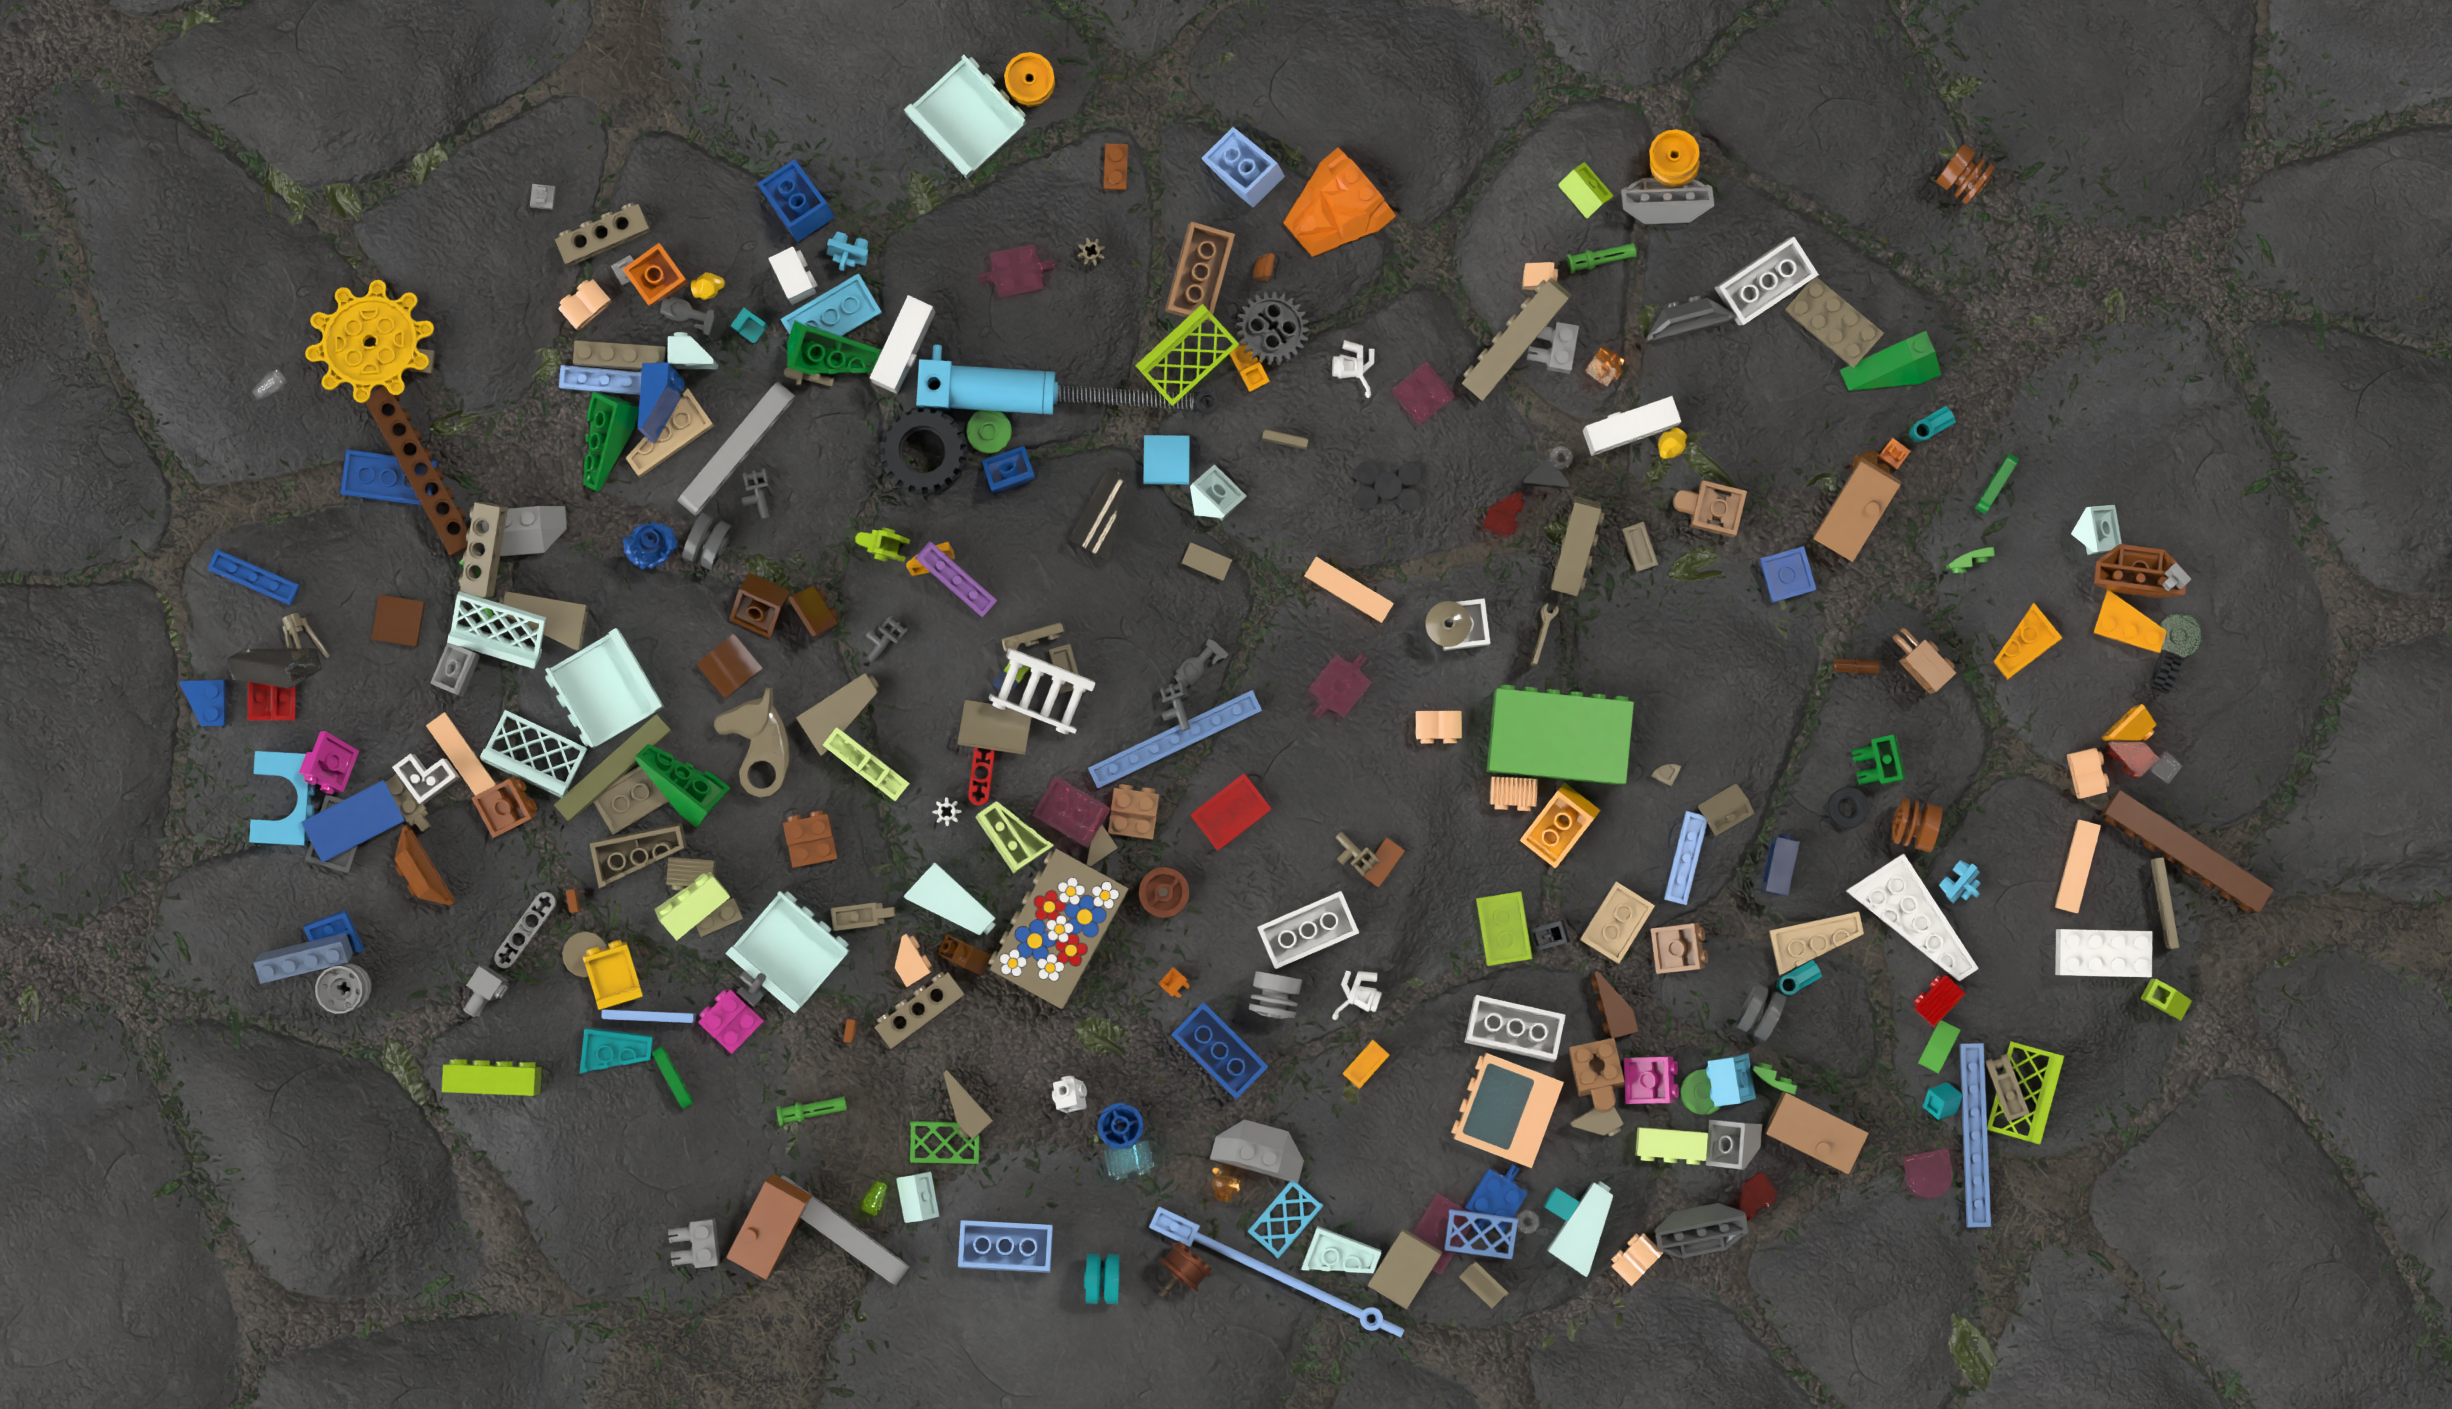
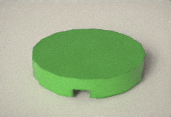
[966,410,1012,454]
[1680,1069,1721,1115]

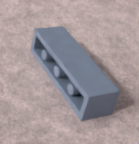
[254,933,353,984]

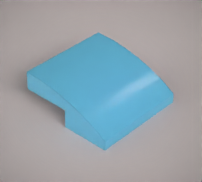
[1144,435,1189,484]

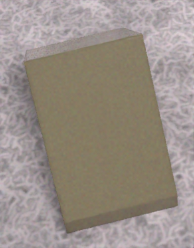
[1087,820,1118,866]

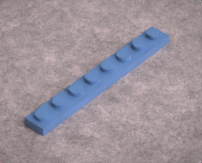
[1088,690,1262,789]
[1959,1043,1991,1227]

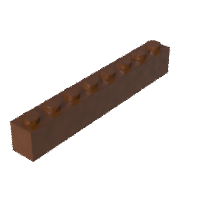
[2101,790,2274,914]

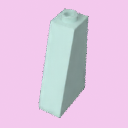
[904,863,996,935]
[1547,1181,1613,1277]

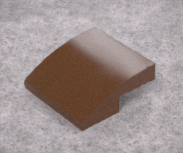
[696,634,763,699]

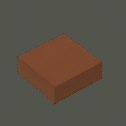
[566,889,581,913]
[843,1018,857,1043]

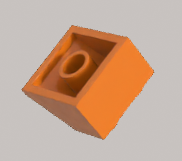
[622,243,688,306]

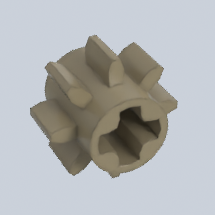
[1078,238,1105,266]

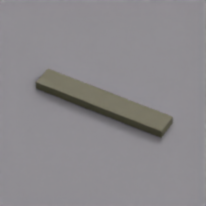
[554,714,672,823]

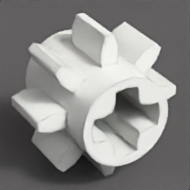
[933,798,962,826]

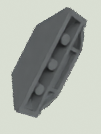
[1645,296,1736,344]
[1655,1203,1748,1259]

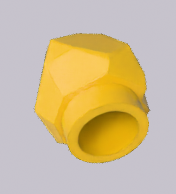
[691,272,725,300]
[1658,427,1687,459]

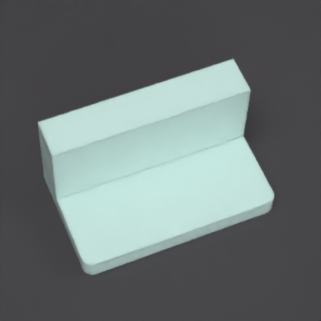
[897,1172,939,1223]

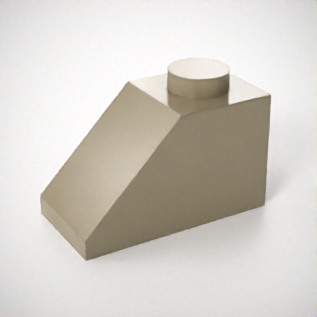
[1569,1107,1624,1137]

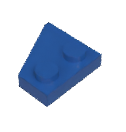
[180,680,226,726]
[303,909,364,952]

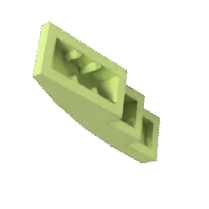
[823,727,910,801]

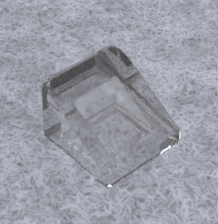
[2150,752,2182,784]

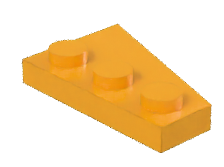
[2094,590,2167,654]
[1994,603,2062,680]

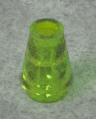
[860,1180,888,1216]

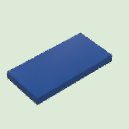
[340,449,437,505]
[301,780,405,862]

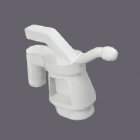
[1332,340,1374,398]
[1332,970,1382,1020]

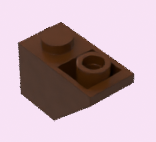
[937,933,992,976]

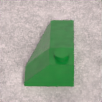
[787,320,882,374]
[1839,331,1941,391]
[583,392,639,491]
[634,744,730,828]

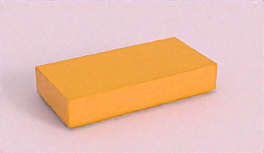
[1342,1040,1389,1089]

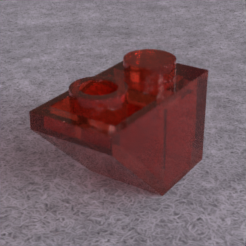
[1482,492,1525,538]
[2104,741,2160,778]
[1737,1171,1779,1221]

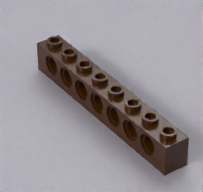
[365,386,470,558]

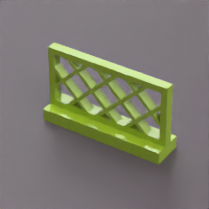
[1135,304,1239,406]
[1987,1041,2064,1144]

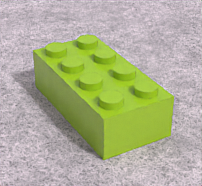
[442,1059,542,1096]

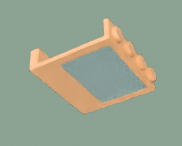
[1451,1053,1564,1168]

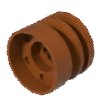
[1935,144,1995,205]
[1891,797,1942,852]

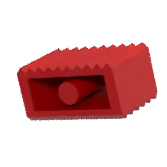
[1912,975,1966,1027]

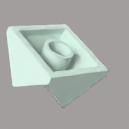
[1190,464,1246,521]
[2071,505,2122,555]

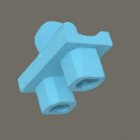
[827,232,868,271]
[1939,860,1981,904]

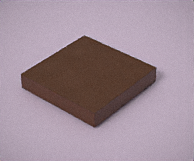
[371,595,425,647]

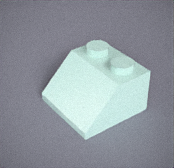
[668,332,718,369]

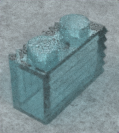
[1104,1140,1154,1180]

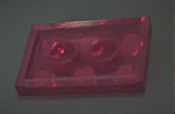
[1032,776,1111,848]
[1412,1193,1472,1275]

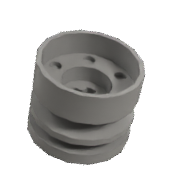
[315,963,372,1014]
[1249,971,1302,1019]

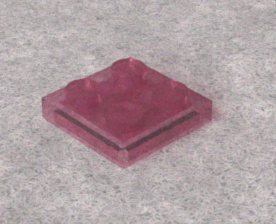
[1391,362,1455,426]

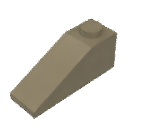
[943,1070,994,1140]

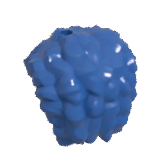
[623,522,678,569]

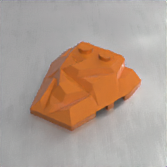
[1283,148,1396,257]

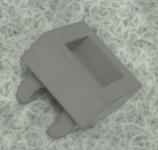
[530,184,556,210]
[611,255,634,287]
[2162,563,2191,591]

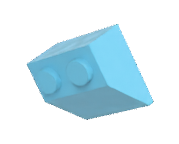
[1706,1053,1756,1106]

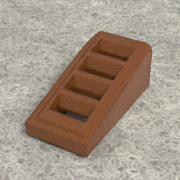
[1253,253,1275,282]

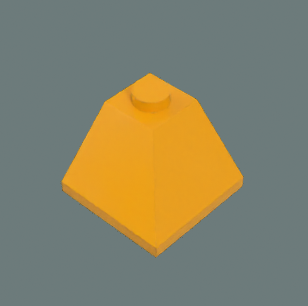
[2101,704,2156,741]

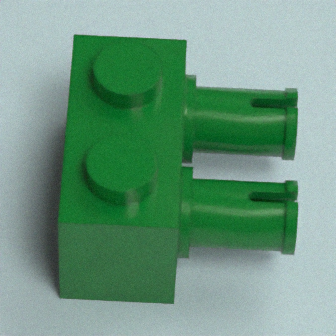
[1852,734,1907,785]

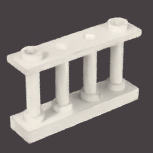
[989,648,1095,735]

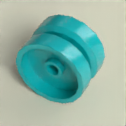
[1084,1253,1120,1304]

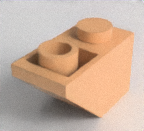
[1522,262,1558,290]
[895,934,932,987]

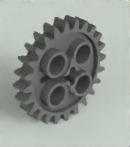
[1235,292,1309,365]

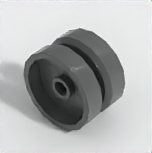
[682,512,733,571]
[1735,982,1787,1041]

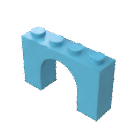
[249,751,316,846]

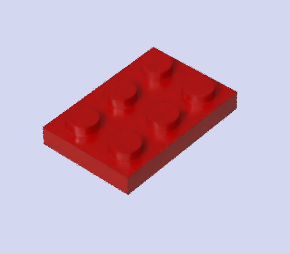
[1190,774,1272,851]

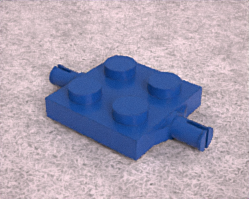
[1464,1164,1528,1234]

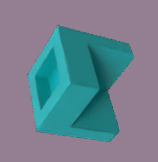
[731,308,768,344]
[1923,1083,1963,1120]
[1543,1187,1580,1221]

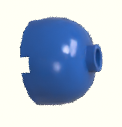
[1098,1103,1144,1150]

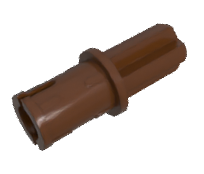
[1833,657,1879,675]

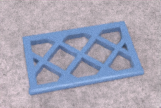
[1444,1209,1519,1259]

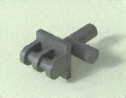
[742,468,770,519]
[866,615,908,663]
[1160,680,1190,731]
[737,971,768,1007]

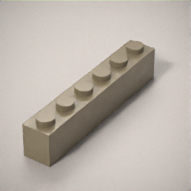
[1462,277,1572,401]

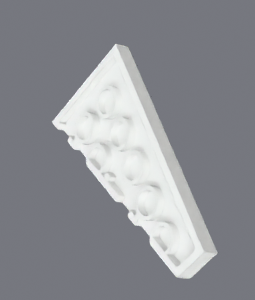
[1846,854,1978,981]

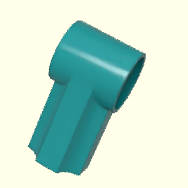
[1909,406,1956,443]
[1776,960,1822,996]

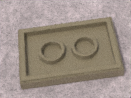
[958,700,1032,755]
[594,766,669,835]
[1368,1229,1442,1309]

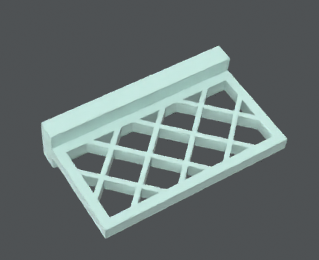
[447,591,546,669]
[480,710,588,798]

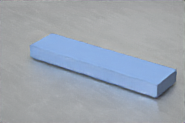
[559,365,642,396]
[1664,811,1707,905]
[602,1009,696,1023]

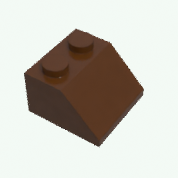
[729,573,790,639]
[788,586,840,640]

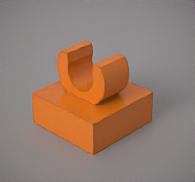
[1878,438,1911,470]
[1158,967,1189,998]

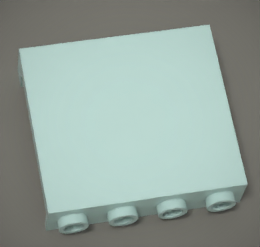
[904,55,1026,179]
[545,628,664,749]
[725,891,850,1013]

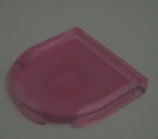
[1902,1148,1953,1198]

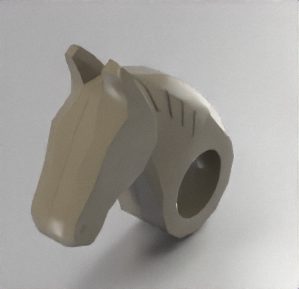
[714,687,790,798]

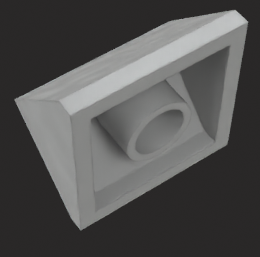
[430,643,481,697]

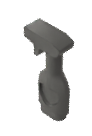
[660,297,716,337]
[1173,639,1229,688]

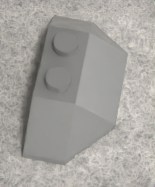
[1621,178,1714,224]
[482,506,567,557]
[1210,1119,1304,1183]

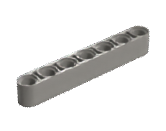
[678,382,796,516]
[780,1175,910,1286]

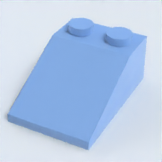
[1202,127,1285,207]

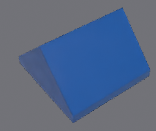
[981,446,1036,494]

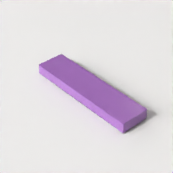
[915,541,997,618]

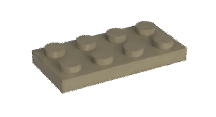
[1785,277,1884,368]

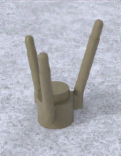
[282,613,329,666]

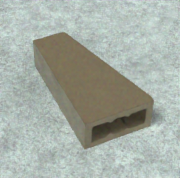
[499,591,589,651]
[796,673,879,757]

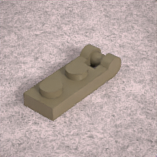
[1985,1053,2029,1121]

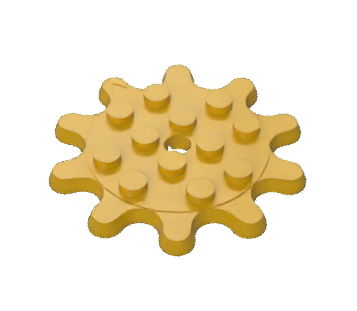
[305,280,434,403]

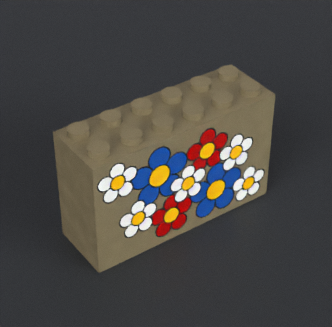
[988,849,1129,1009]

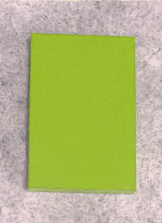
[1476,891,1532,966]

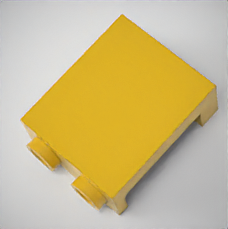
[582,940,643,1010]

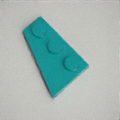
[580,1027,654,1073]

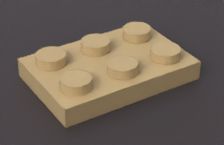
[1580,882,1655,964]

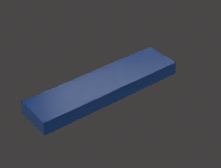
[207,549,301,606]

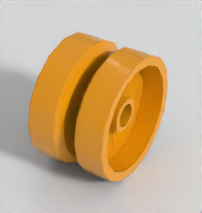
[1004,52,1055,107]
[1649,129,1700,188]

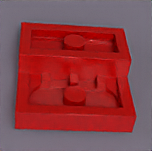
[247,675,296,721]

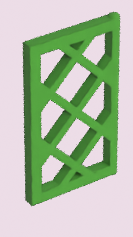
[910,1121,979,1164]

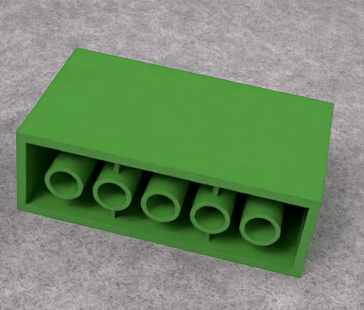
[1487,685,1634,785]

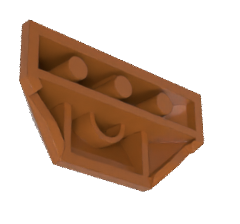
[2094,544,2187,598]
[395,825,457,906]

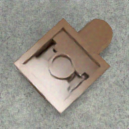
[1673,481,1747,538]
[1893,628,1956,694]
[1569,1038,1624,1112]

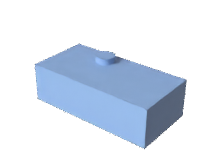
[958,1220,1053,1273]

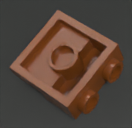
[472,775,537,838]
[783,810,838,868]

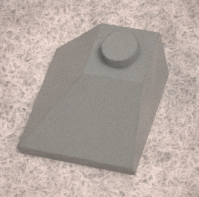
[1706,1120,1762,1169]

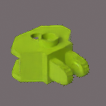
[855,527,910,562]

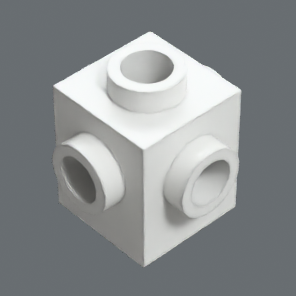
[1052,1076,1087,1113]

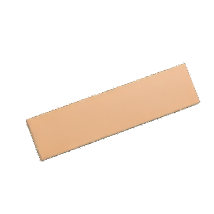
[1304,557,1394,623]
[426,712,496,795]
[2055,820,2101,913]

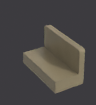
[1698,784,1755,836]
[1459,1260,1509,1308]

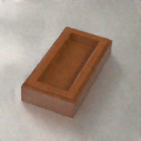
[1360,837,1405,888]

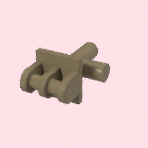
[784,367,834,386]
[1336,832,1380,877]

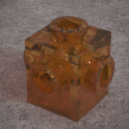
[1585,345,1625,386]

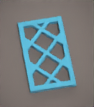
[1248,1181,1323,1259]

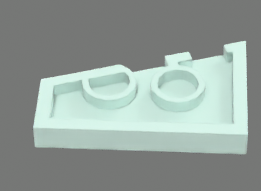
[1301,1226,1382,1273]

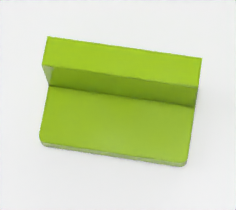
[1558,162,1613,218]

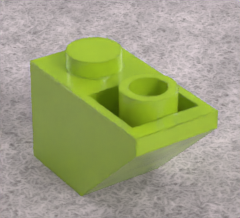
[2140,979,2192,1021]

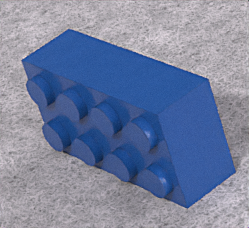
[1171,1002,1268,1099]

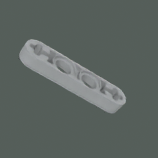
[494,892,557,968]

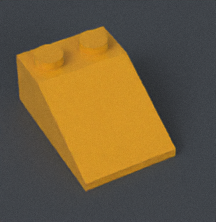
[1520,783,1601,868]

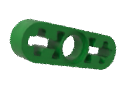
[1975,453,2019,514]
[652,1046,694,1109]

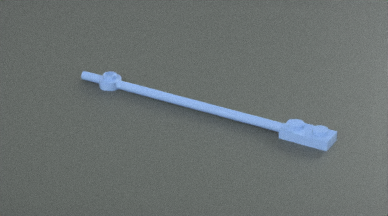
[1149,1206,1404,1337]

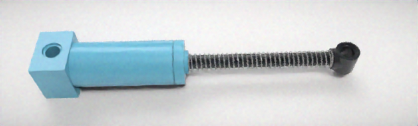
[916,345,1218,415]

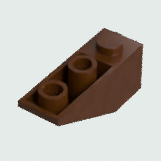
[1590,971,1639,1038]

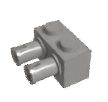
[1526,322,1579,374]
[463,966,509,1017]
[668,1218,720,1268]

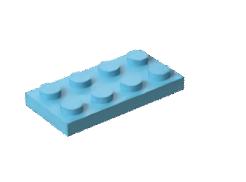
[781,273,882,336]

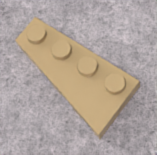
[626,389,714,478]
[1769,912,1864,975]

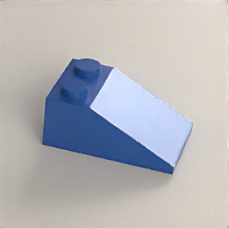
[757,159,835,242]
[638,363,684,443]

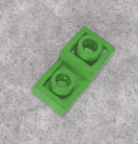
[1946,547,1994,574]
[1918,1020,1961,1074]
[1751,1062,1797,1095]

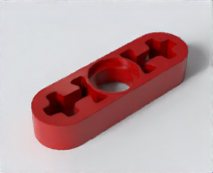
[968,747,995,806]

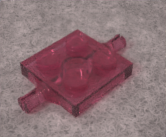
[978,244,1055,298]
[1308,653,1372,719]

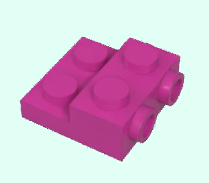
[299,731,359,794]
[698,989,764,1054]
[1624,1056,1679,1104]

